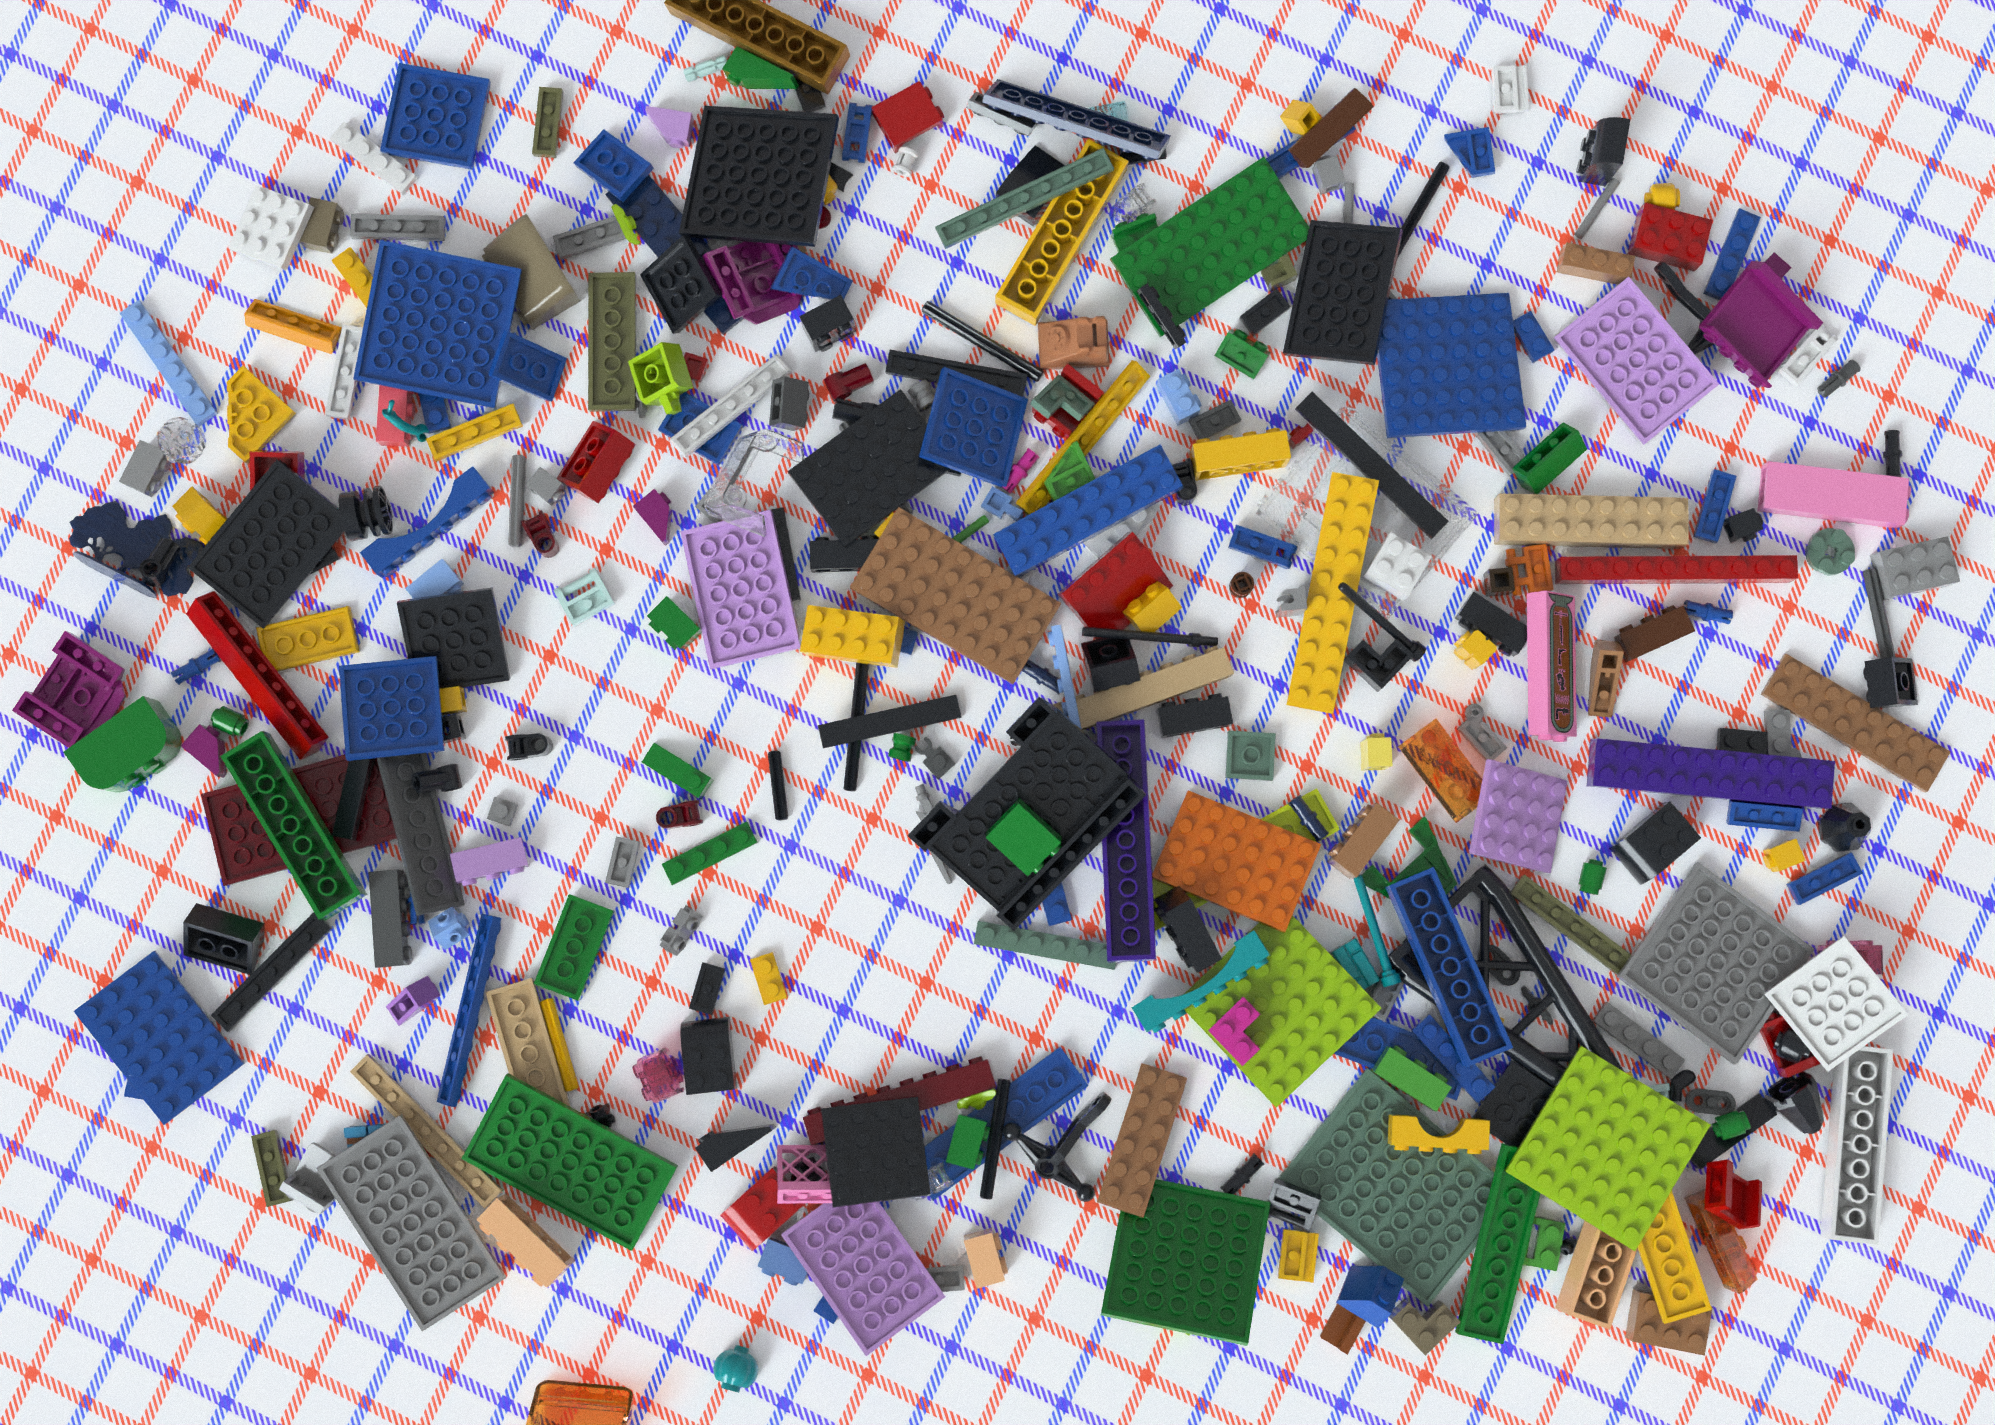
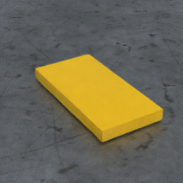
[256,606,360,672]

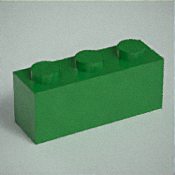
[1512,422,1587,494]

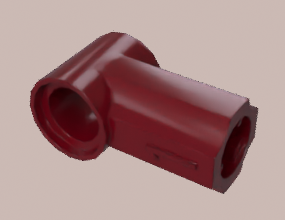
[824,363,874,402]

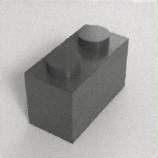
[769,376,810,431]

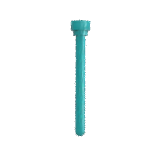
[1353,874,1402,988]

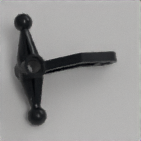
[1654,261,1715,355]
[1003,1091,1112,1202]

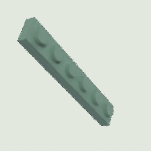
[974,921,1116,970]

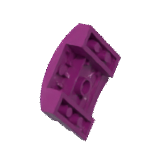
[702,242,802,325]
[12,631,126,748]

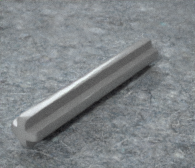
[508,455,526,547]

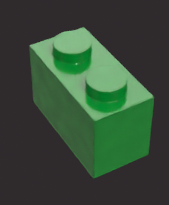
[647,596,702,652]
[946,1113,990,1170]

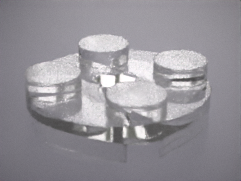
[156,417,206,464]

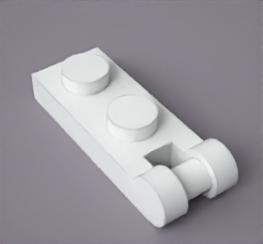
[1778,325,1838,386]

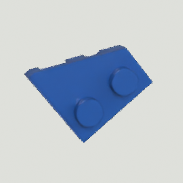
[1444,127,1495,178]

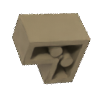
[1389,1299,1460,1356]

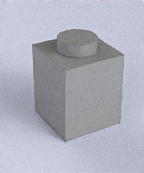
[1312,155,1346,195]
[526,467,566,506]

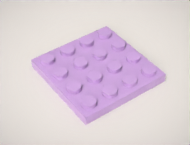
[1469,759,1568,874]

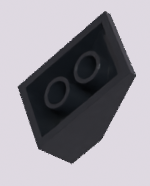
[996,145,1066,227]
[695,1124,776,1172]

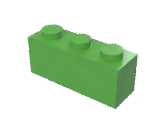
[1371,1045,1452,1112]

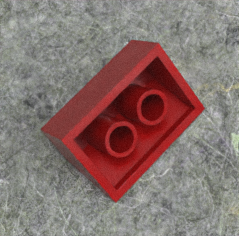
[556,421,636,504]

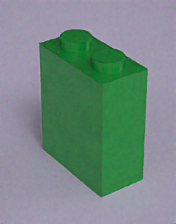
[985,798,1061,876]

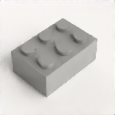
[1870,536,1961,601]

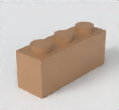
[1556,242,1635,285]

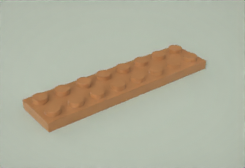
[1760,654,1951,793]

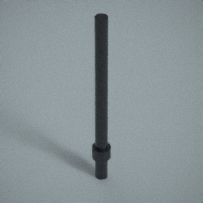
[1082,627,1218,647]

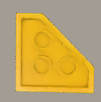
[227,365,296,464]

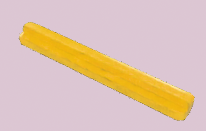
[540,998,579,1092]

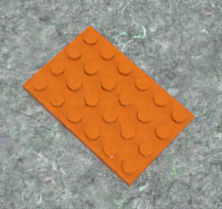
[1152,790,1321,933]

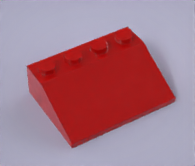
[1057,532,1173,639]

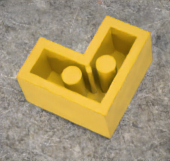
[172,486,228,545]

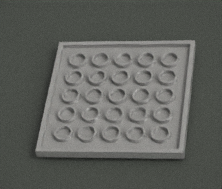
[1616,862,1815,1065]

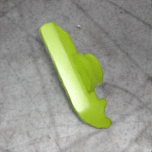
[611,204,640,245]
[957,1089,996,1110]

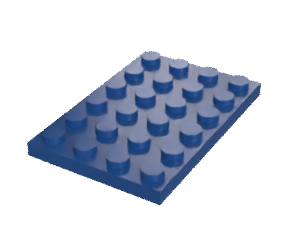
[73,950,245,1125]

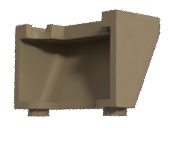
[481,213,581,330]

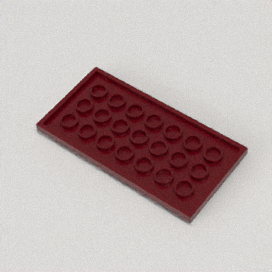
[201,755,397,886]

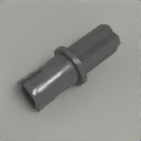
[1817,360,1861,398]

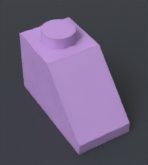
[645,106,694,148]

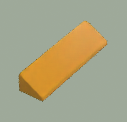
[244,299,342,354]

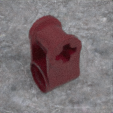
[521,510,559,558]
[656,800,703,830]

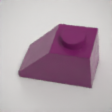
[633,488,672,546]
[181,724,227,778]

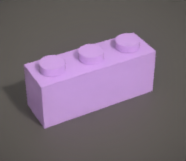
[450,837,529,886]

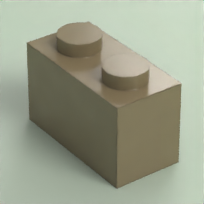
[300,197,344,254]

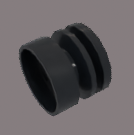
[338,485,393,542]

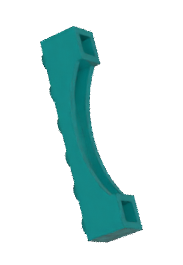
[1131,930,1271,1034]

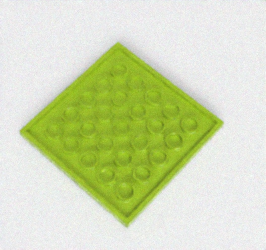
[1183,915,1381,1108]
[1505,1046,1711,1251]

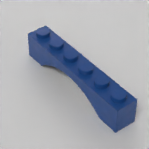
[359,466,494,578]

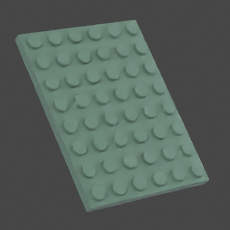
[1278,1068,1494,1307]

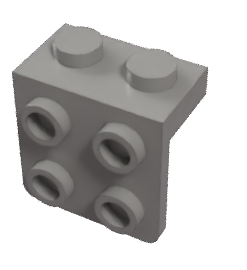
[279,1142,336,1215]

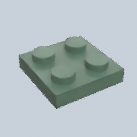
[1225,730,1276,781]

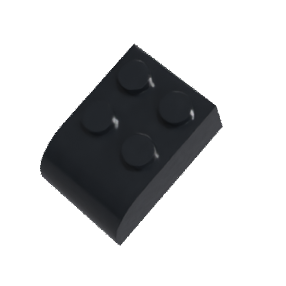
[1576,117,1631,187]
[1609,801,1701,885]
[680,1016,737,1095]

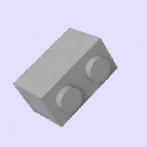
[119,440,173,498]

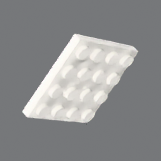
[1764,935,1909,1072]

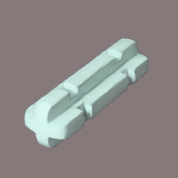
[683,55,727,82]

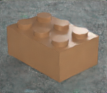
[1327,802,1400,879]
[1625,1289,1713,1356]

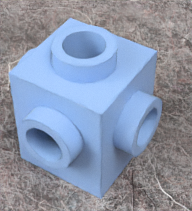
[428,906,470,950]

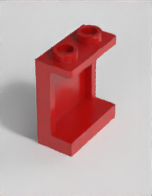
[871,81,945,154]
[1032,364,1104,439]
[1760,1012,1821,1078]
[1704,1159,1762,1230]

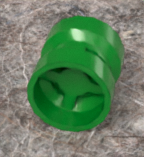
[888,733,916,762]

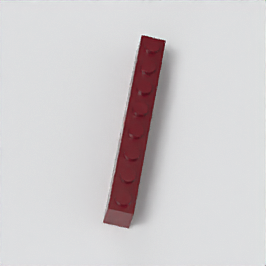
[803,1056,996,1145]

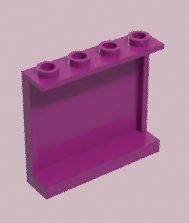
[1699,261,1824,388]

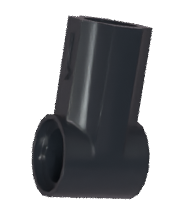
[832,398,878,424]
[139,538,181,587]
[412,764,463,794]

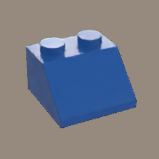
[1336,1266,1404,1328]

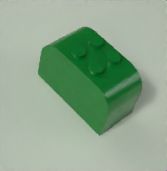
[63,696,182,793]

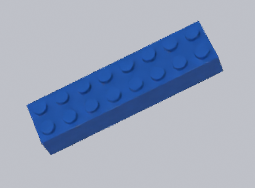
[993,444,1183,578]
[1385,867,1513,1067]

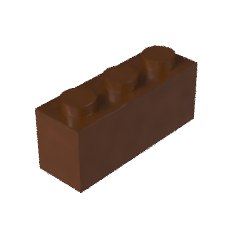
[1613,605,1695,663]

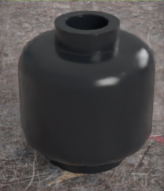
[1773,1028,1810,1063]

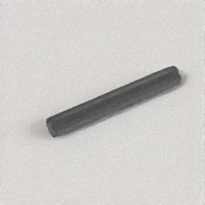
[1863,569,1896,658]

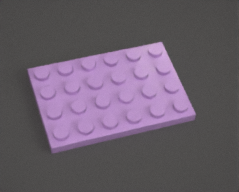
[1554,277,1719,445]
[680,509,801,670]
[781,1202,946,1356]

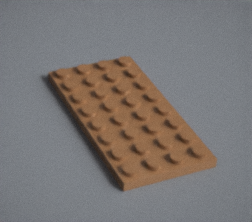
[850,507,1061,685]

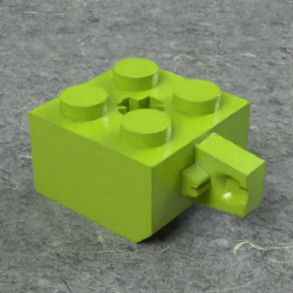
[628,342,693,415]

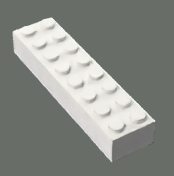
[1820,1046,1894,1245]

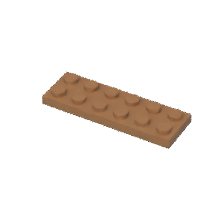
[1097,1063,1187,1218]

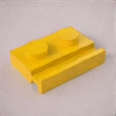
[1278,1229,1319,1283]

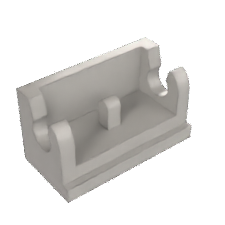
[1275,585,1307,618]

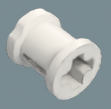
[892,147,919,177]

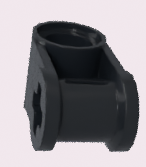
[1170,458,1197,506]
[505,733,553,761]

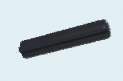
[768,750,788,821]

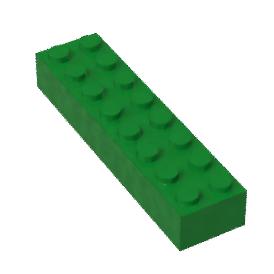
[220,731,368,920]

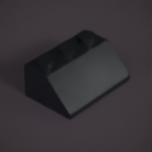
[183,903,265,975]

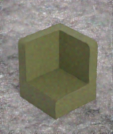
[1261,254,1298,292]

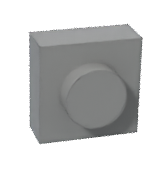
[487,797,519,827]

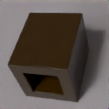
[1483,567,1515,597]

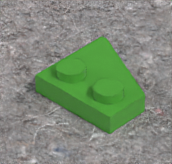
[1044,441,1096,502]

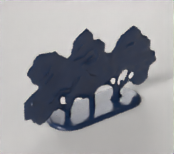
[69,501,203,599]

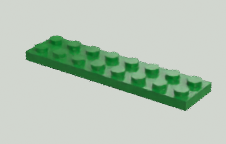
[1455,1143,1541,1344]

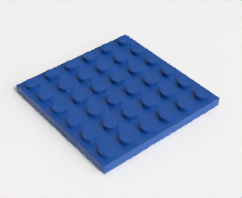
[353,240,522,409]
[1377,293,1527,438]

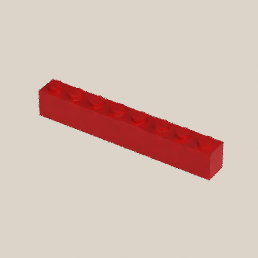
[186,591,329,761]

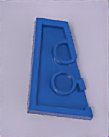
[770,247,853,300]

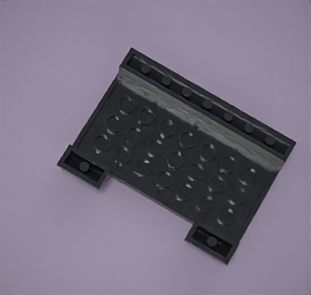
[907,697,1146,931]

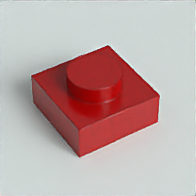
[684,352,709,383]
[1288,423,1314,450]

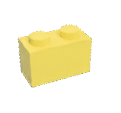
[1360,733,1393,771]

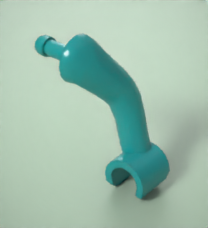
[382,400,429,442]

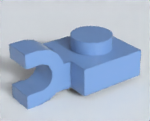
[981,486,1024,521]

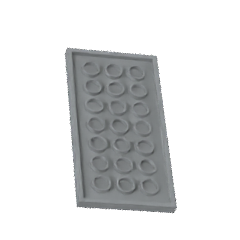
[316,1114,507,1332]

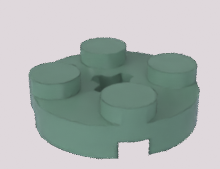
[1805,528,1855,576]

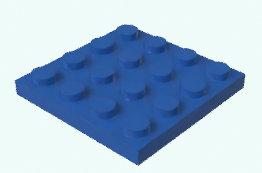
[380,63,491,170]
[919,367,1028,488]
[339,656,445,761]

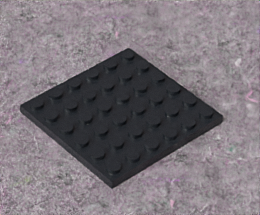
[679,105,839,247]

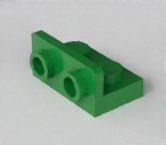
[1111,213,1158,253]
[1214,328,1271,380]

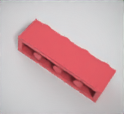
[376,385,416,447]

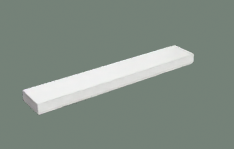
[670,354,792,459]

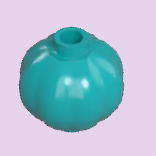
[713,1345,759,1393]

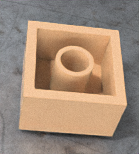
[964,1228,1008,1289]

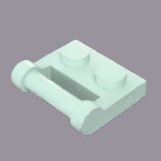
[553,567,615,627]

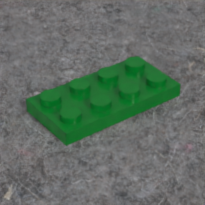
[534,894,615,1001]

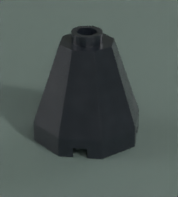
[1817,802,1871,852]
[1764,1071,1824,1134]

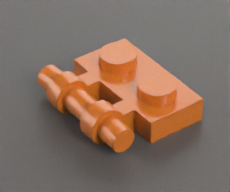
[1505,544,1554,597]

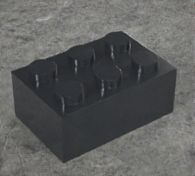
[1154,886,1222,973]

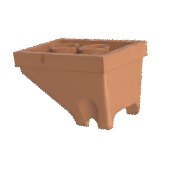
[1038,316,1110,370]

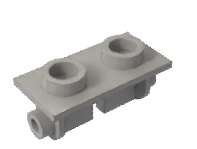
[659,905,703,956]

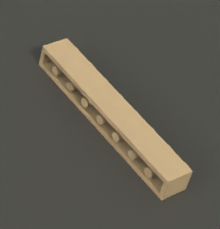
[1053,646,1234,731]

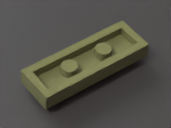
[532,86,564,158]
[251,1130,293,1207]

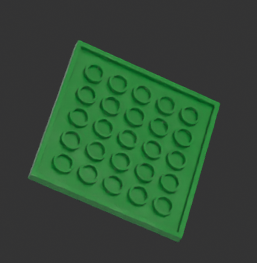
[1100,1179,1270,1346]

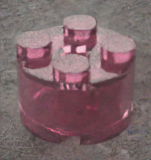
[632,1047,684,1103]

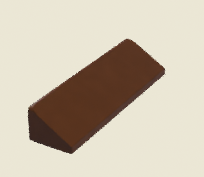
[1288,88,1374,168]

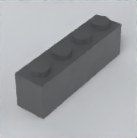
[368,869,412,968]

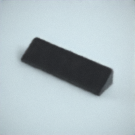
[332,758,375,841]
[1690,1093,1777,1169]

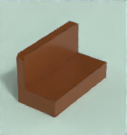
[1320,1304,1366,1355]

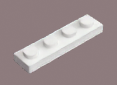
[329,121,418,196]
[324,324,363,420]

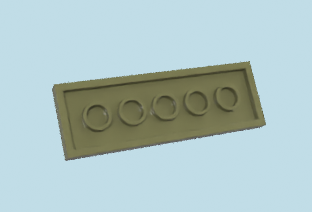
[588,272,636,412]

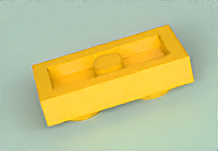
[750,952,788,1005]

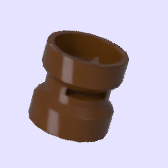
[1229,572,1255,599]

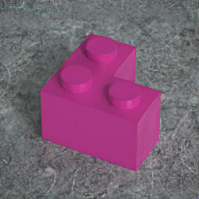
[1208,997,1261,1066]

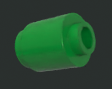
[210,706,249,737]
[1578,859,1607,895]
[1711,1110,1751,1141]

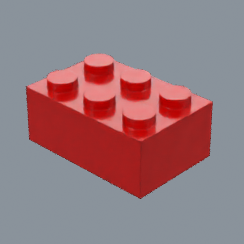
[1627,202,1713,272]

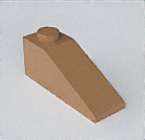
[1588,640,1624,717]

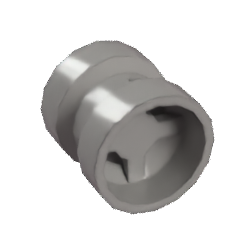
[907,380,935,412]

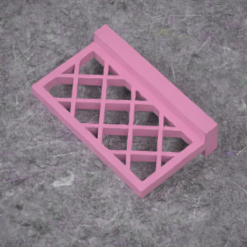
[777,1145,832,1204]

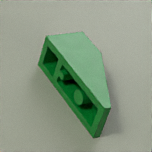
[722,46,799,89]
[641,743,714,800]

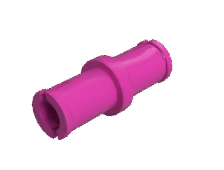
[1001,448,1040,494]

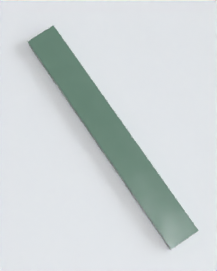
[935,148,1114,249]

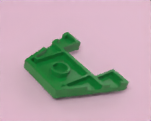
[1361,816,1457,899]

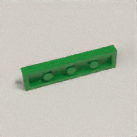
[661,821,758,886]

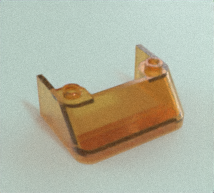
[526,1380,633,1425]

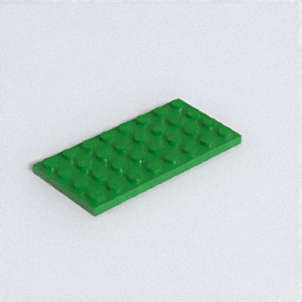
[1110,156,1314,337]
[461,1073,678,1251]

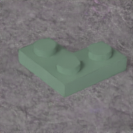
[1030,374,1095,421]

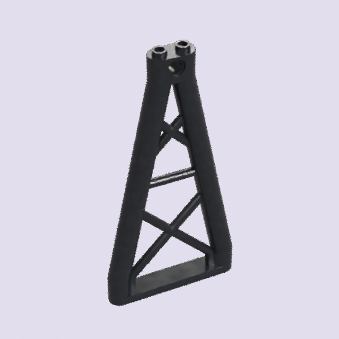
[1388,864,1625,1088]

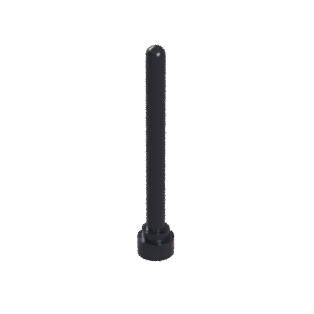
[1338,582,1426,662]

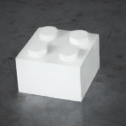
[1363,532,1432,601]

